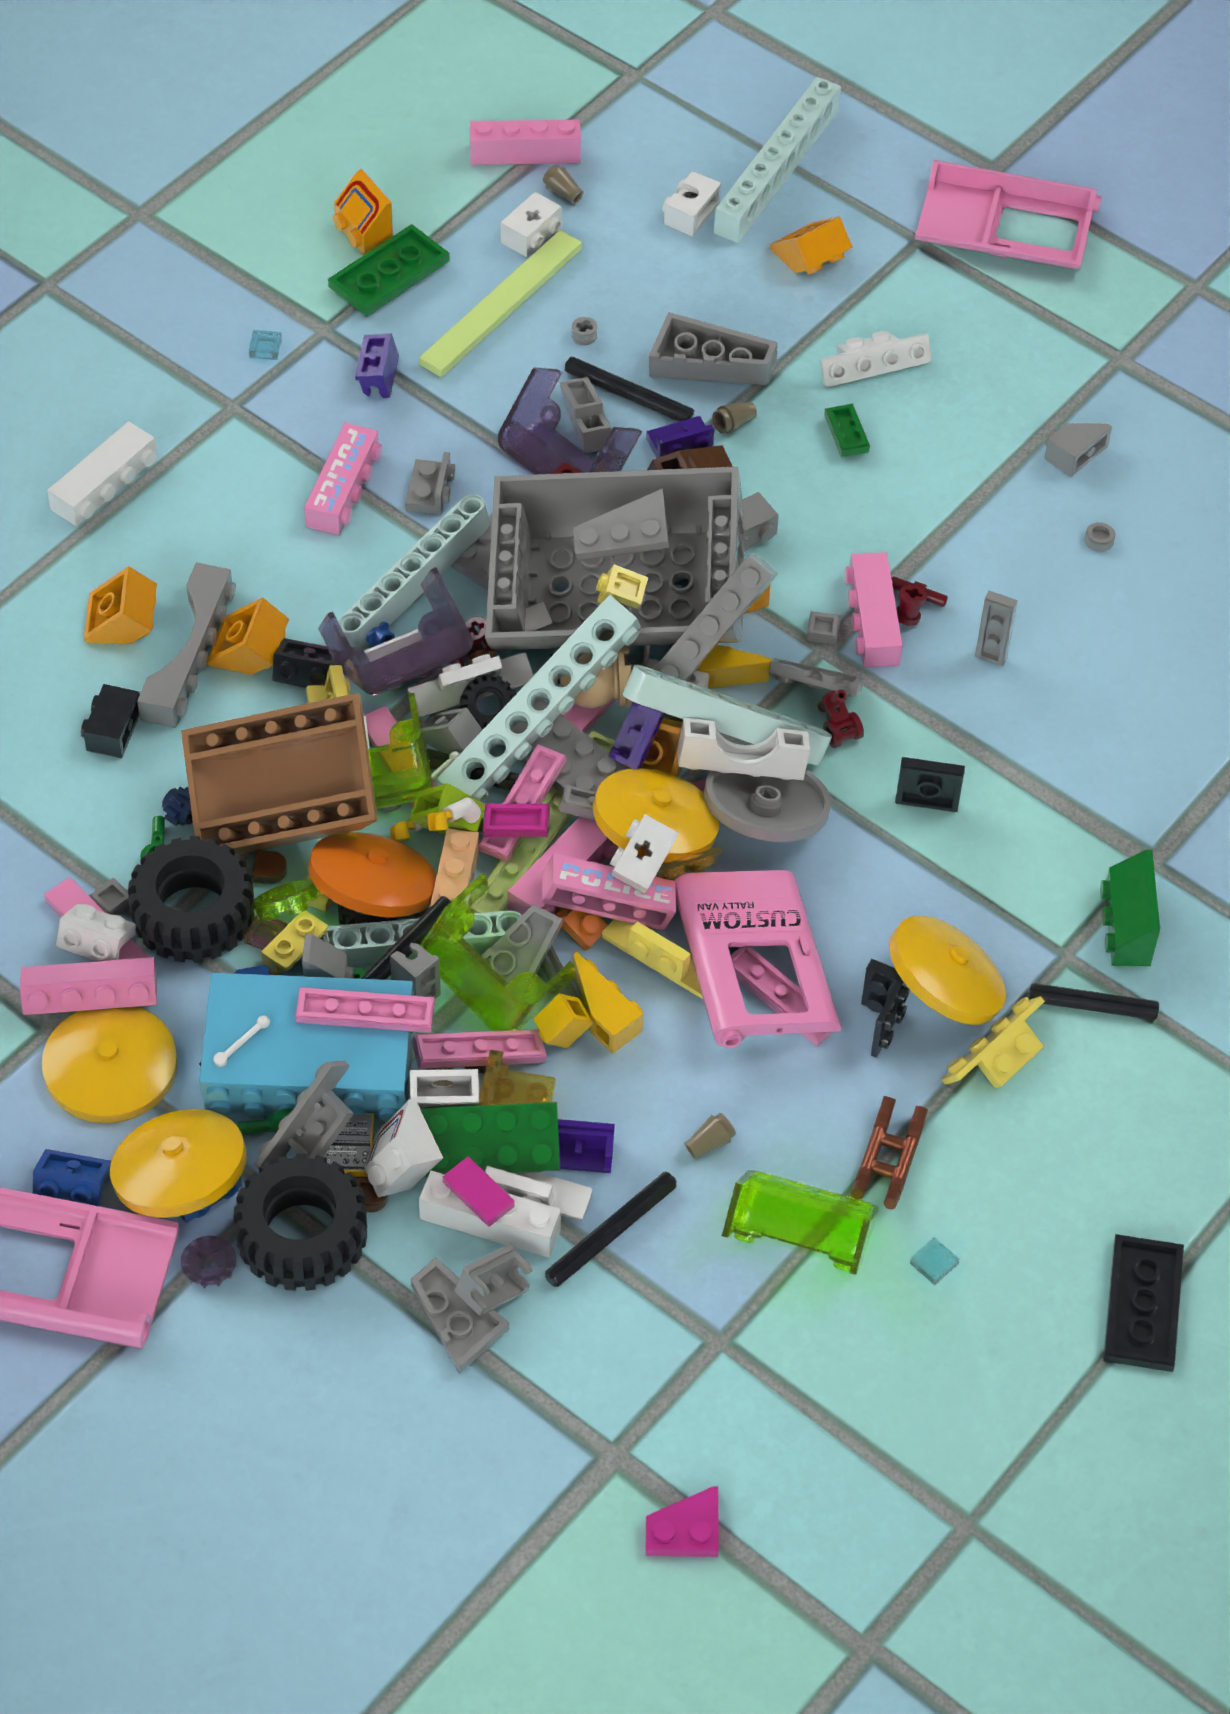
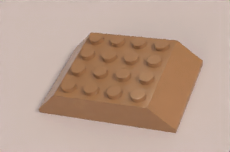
[181,693,378,854]

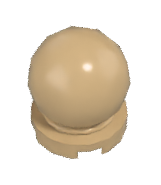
[560,645,632,708]

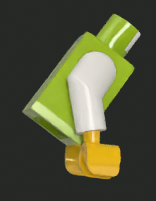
[390,783,485,842]

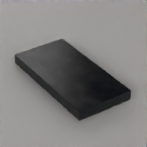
[1103,1234,1184,1372]

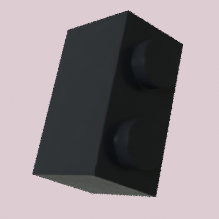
[81,684,140,758]

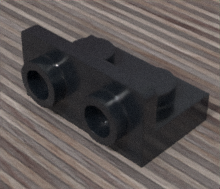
[272,638,343,688]

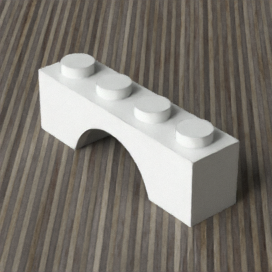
[677,718,810,781]

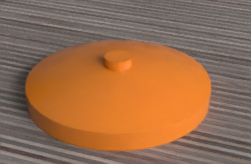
[308,832,437,917]

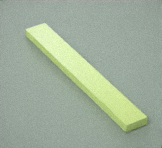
[419,230,582,378]
[466,731,615,914]

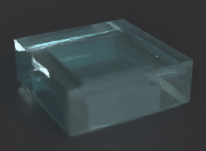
[249,330,282,360]
[910,1237,959,1285]

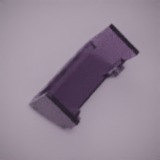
[498,367,642,475]
[318,567,473,695]

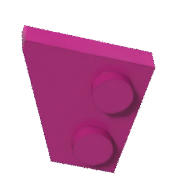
[645,1486,719,1557]

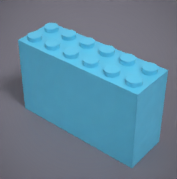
[199,973,414,1122]

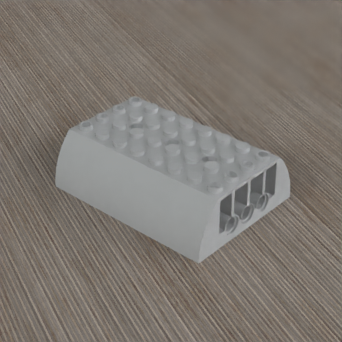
[485,467,745,650]

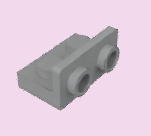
[405,452,455,515]

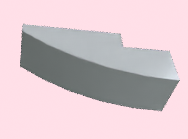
[560,377,613,453]

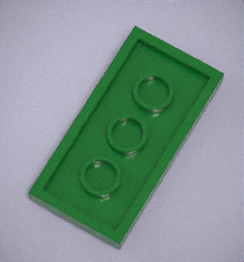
[328,224,450,317]
[420,1102,560,1177]

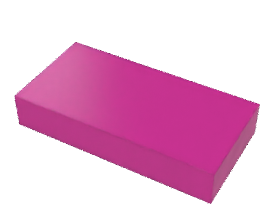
[483,803,550,837]
[442,1156,515,1227]

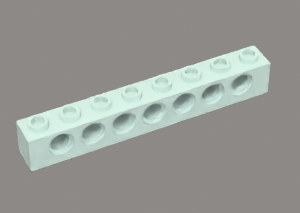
[714,77,841,243]
[437,595,641,803]

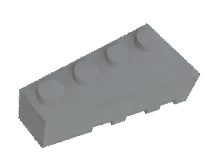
[649,312,777,385]

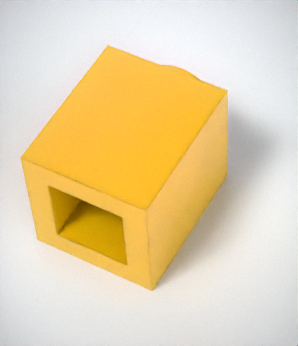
[533,993,594,1049]

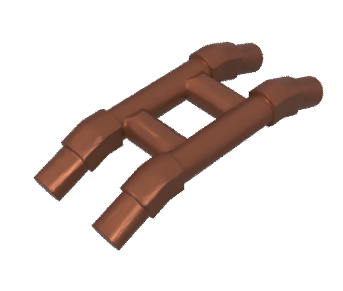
[851,1096,928,1210]

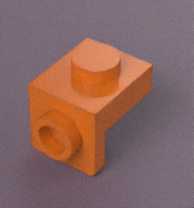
[555,907,608,951]

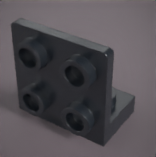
[861,958,910,1058]

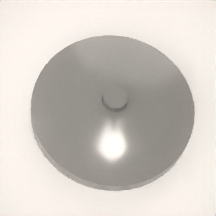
[704,770,831,842]

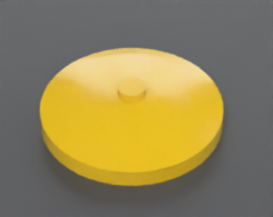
[593,768,720,863]
[889,916,1006,1025]
[42,1006,177,1123]
[110,1109,247,1218]

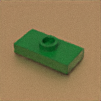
[824,403,870,458]

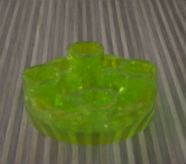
[253,879,318,922]

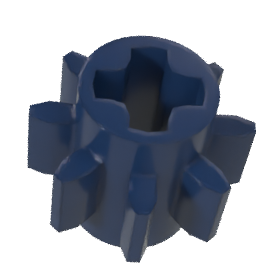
[162,786,193,826]

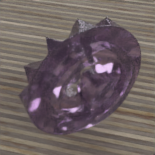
[181,1236,237,1288]

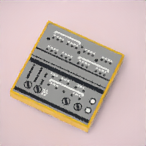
[323,1113,374,1177]

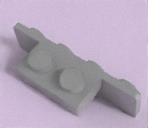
[255,1061,354,1169]

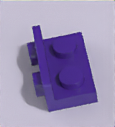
[646,416,714,458]

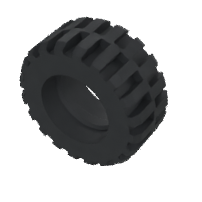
[128,836,255,963]
[233,1154,368,1291]

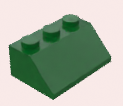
[1100,850,1160,966]

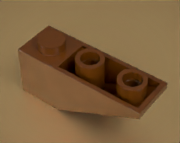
[647,445,733,470]

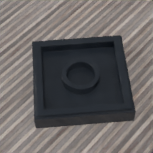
[895,757,965,812]

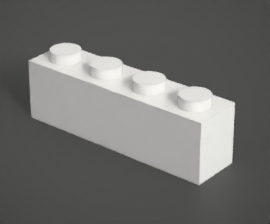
[47,421,157,527]
[419,1171,561,1258]

